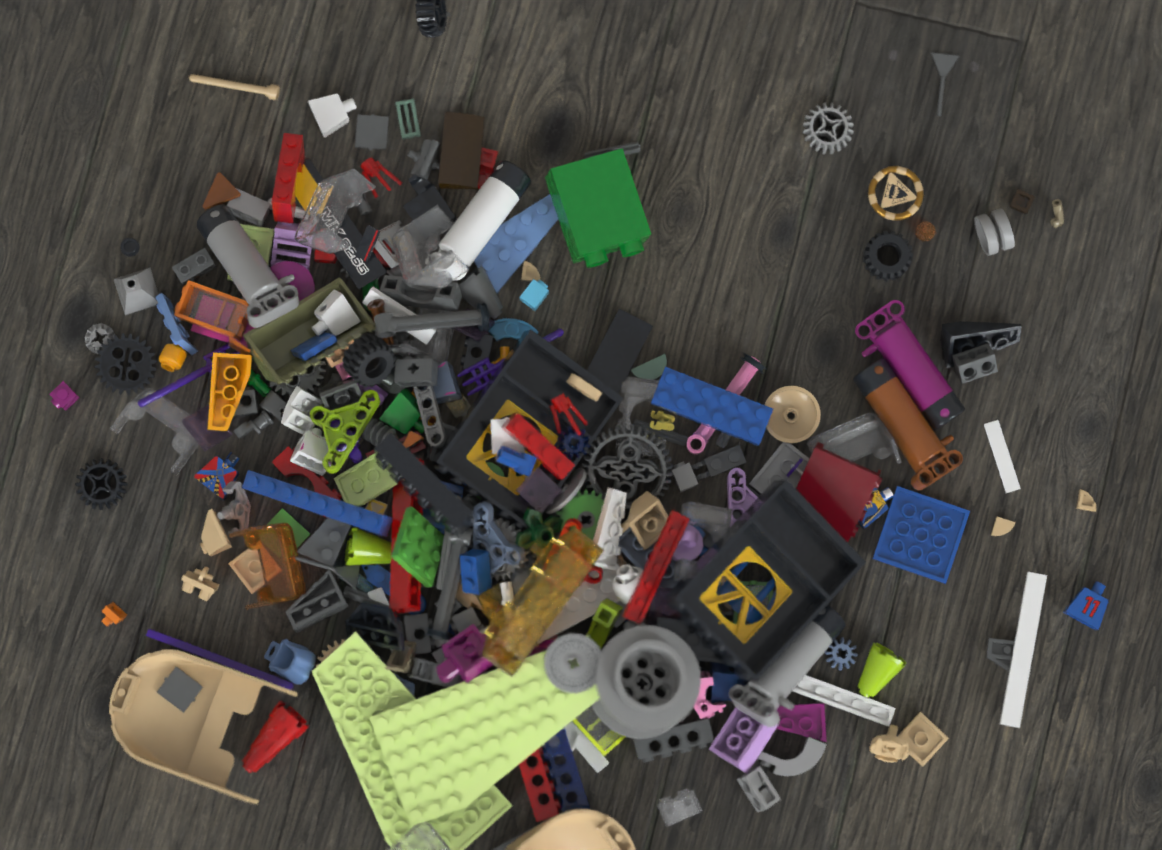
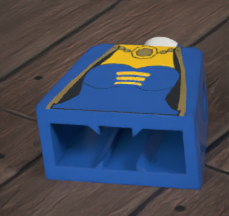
[858,487,894,529]

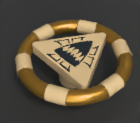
[868,166,924,221]

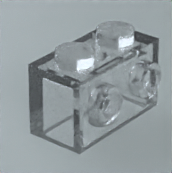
[657,788,702,827]

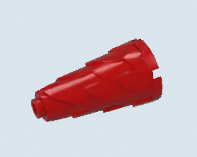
[242,701,309,773]

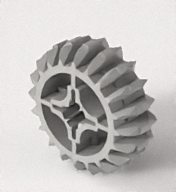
[803,103,854,154]

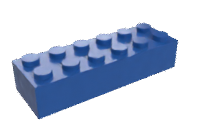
[651,367,773,446]

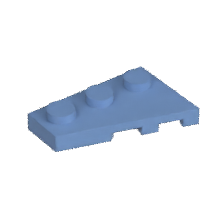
[155,293,198,355]

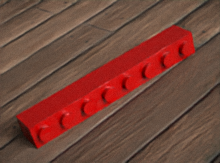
[389,458,424,614]

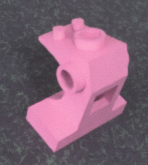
[694,671,726,719]

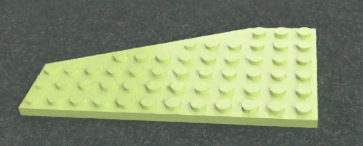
[312,632,513,850]
[369,634,600,827]

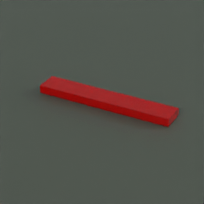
[622,510,690,625]

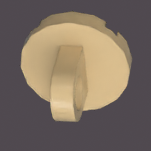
[870,724,909,763]

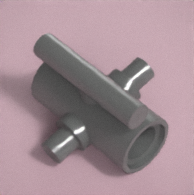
[407,139,441,180]

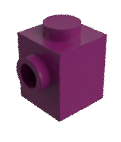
[49,381,80,411]

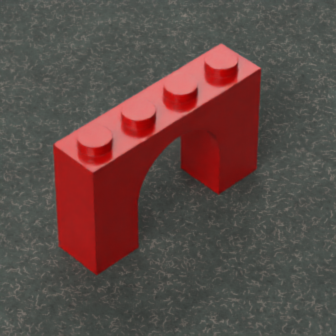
[272,133,305,224]

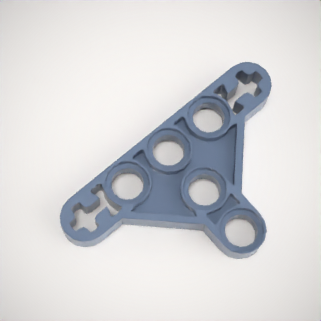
[473,501,525,593]

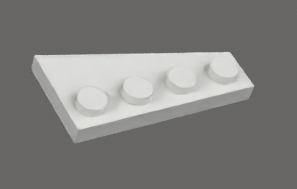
[587,488,627,571]

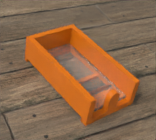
[174,280,249,341]

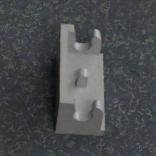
[227,188,271,227]

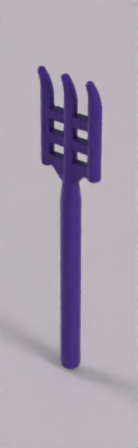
[457,328,564,396]
[138,344,239,407]

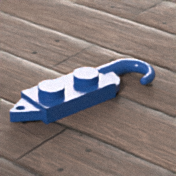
[361,564,426,615]

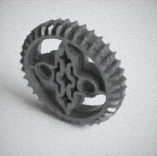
[582,424,673,513]

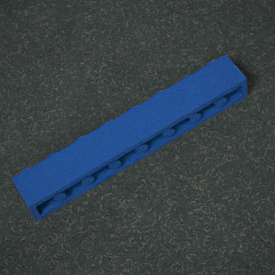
[242,470,393,537]

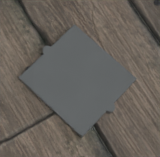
[355,114,389,151]
[157,667,203,713]

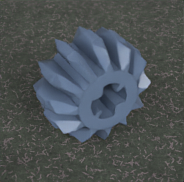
[824,637,858,671]

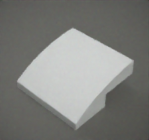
[281,386,324,435]

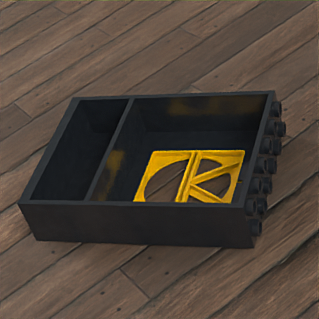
[431,330,624,531]
[664,480,866,681]

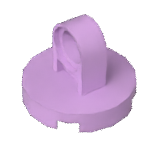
[672,525,703,563]

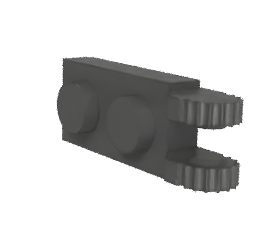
[691,445,747,481]

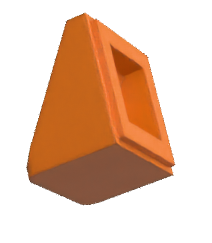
[403,431,424,450]

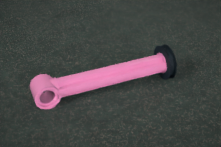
[686,353,767,455]

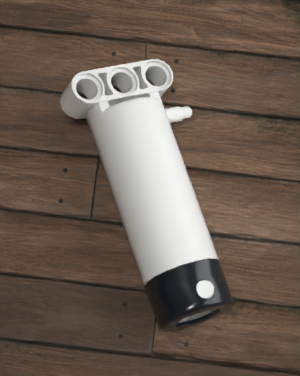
[424,160,531,281]

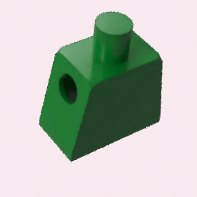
[379,388,425,434]

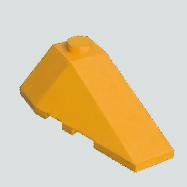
[208,353,252,431]

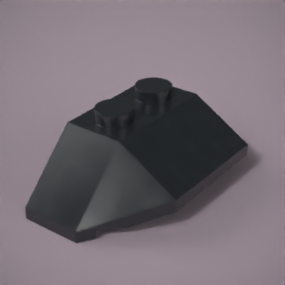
[345,602,405,651]

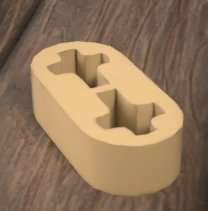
[566,374,602,402]

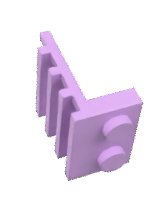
[271,222,316,271]

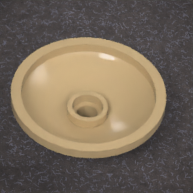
[765,386,821,443]

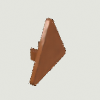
[203,172,241,210]

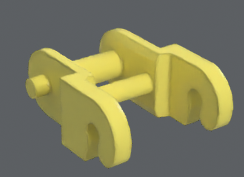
[650,411,675,431]

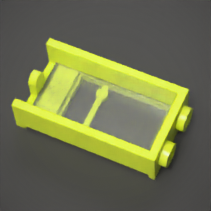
[572,706,625,756]

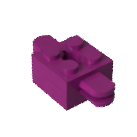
[436,624,504,683]

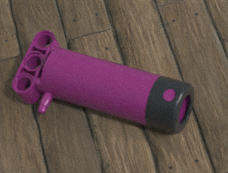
[855,300,965,431]

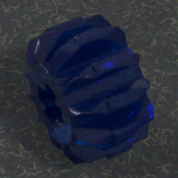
[557,426,590,459]

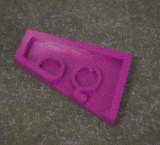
[767,703,827,742]

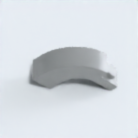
[757,737,827,776]

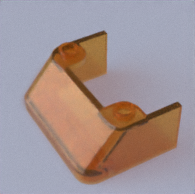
[229,523,306,610]

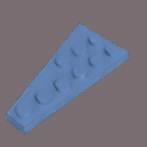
[474,194,559,294]

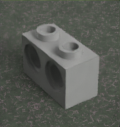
[737,766,781,812]

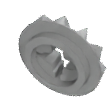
[84,323,115,354]

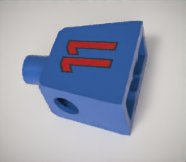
[1063,581,1108,630]

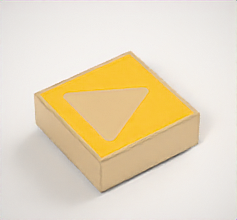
[365,499,388,515]

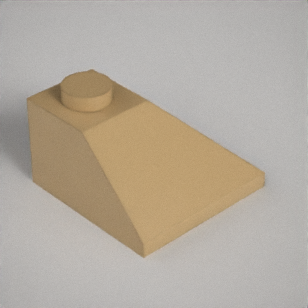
[627,491,668,550]
[200,509,232,557]

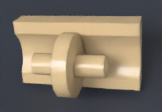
[181,566,219,601]

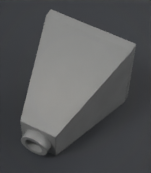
[114,268,159,315]

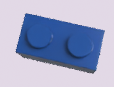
[460,549,492,595]

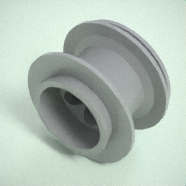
[591,626,701,739]

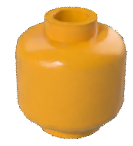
[159,343,187,372]

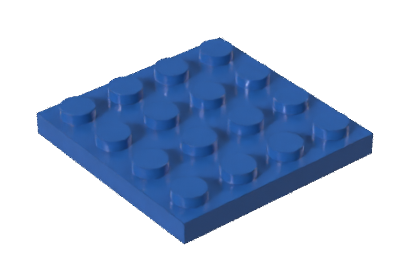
[872,486,970,584]

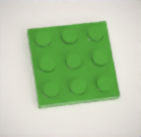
[391,507,444,588]

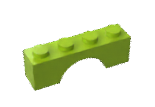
[586,598,624,651]

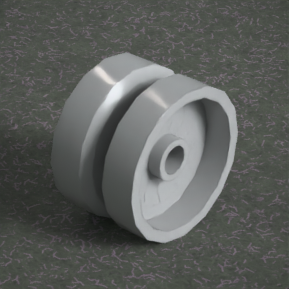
[975,208,1015,256]

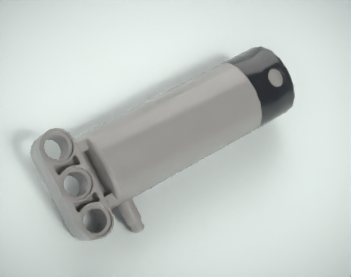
[196,205,299,328]
[729,605,846,727]

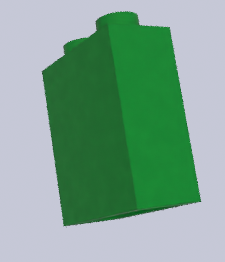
[545,148,651,268]

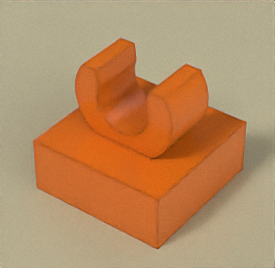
[101,602,127,626]

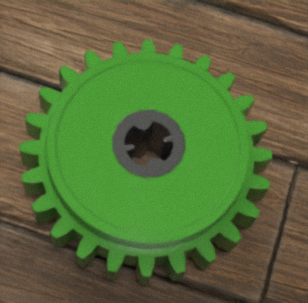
[556,490,605,552]

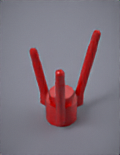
[360,157,402,198]
[549,393,588,435]

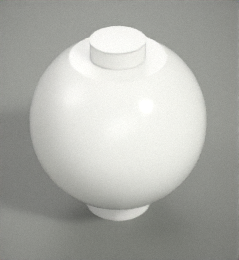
[613,565,643,604]

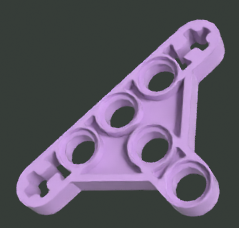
[727,468,758,529]

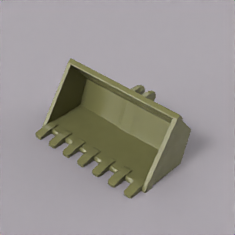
[243,277,376,384]

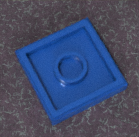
[290,332,337,360]

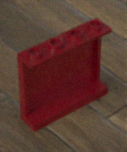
[796,442,882,542]

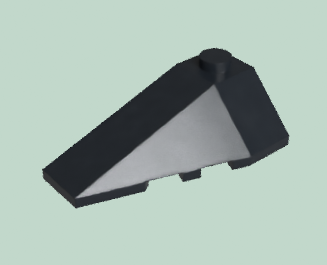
[940,321,1022,368]

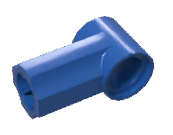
[496,446,537,477]

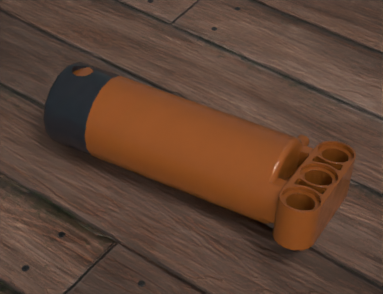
[853,358,963,490]

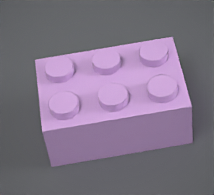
[709,707,779,773]

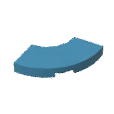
[488,318,539,342]

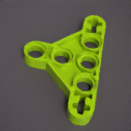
[310,390,380,474]

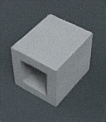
[671,462,698,493]

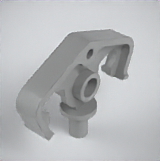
[217,481,251,536]

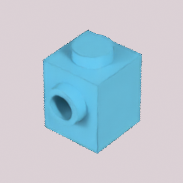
[520,279,549,311]

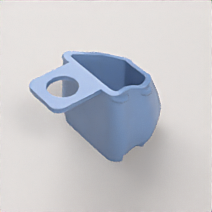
[264,639,316,684]

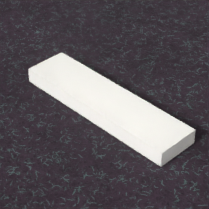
[362,286,437,345]

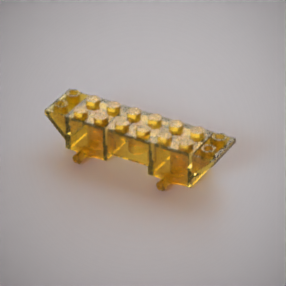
[482,528,604,677]

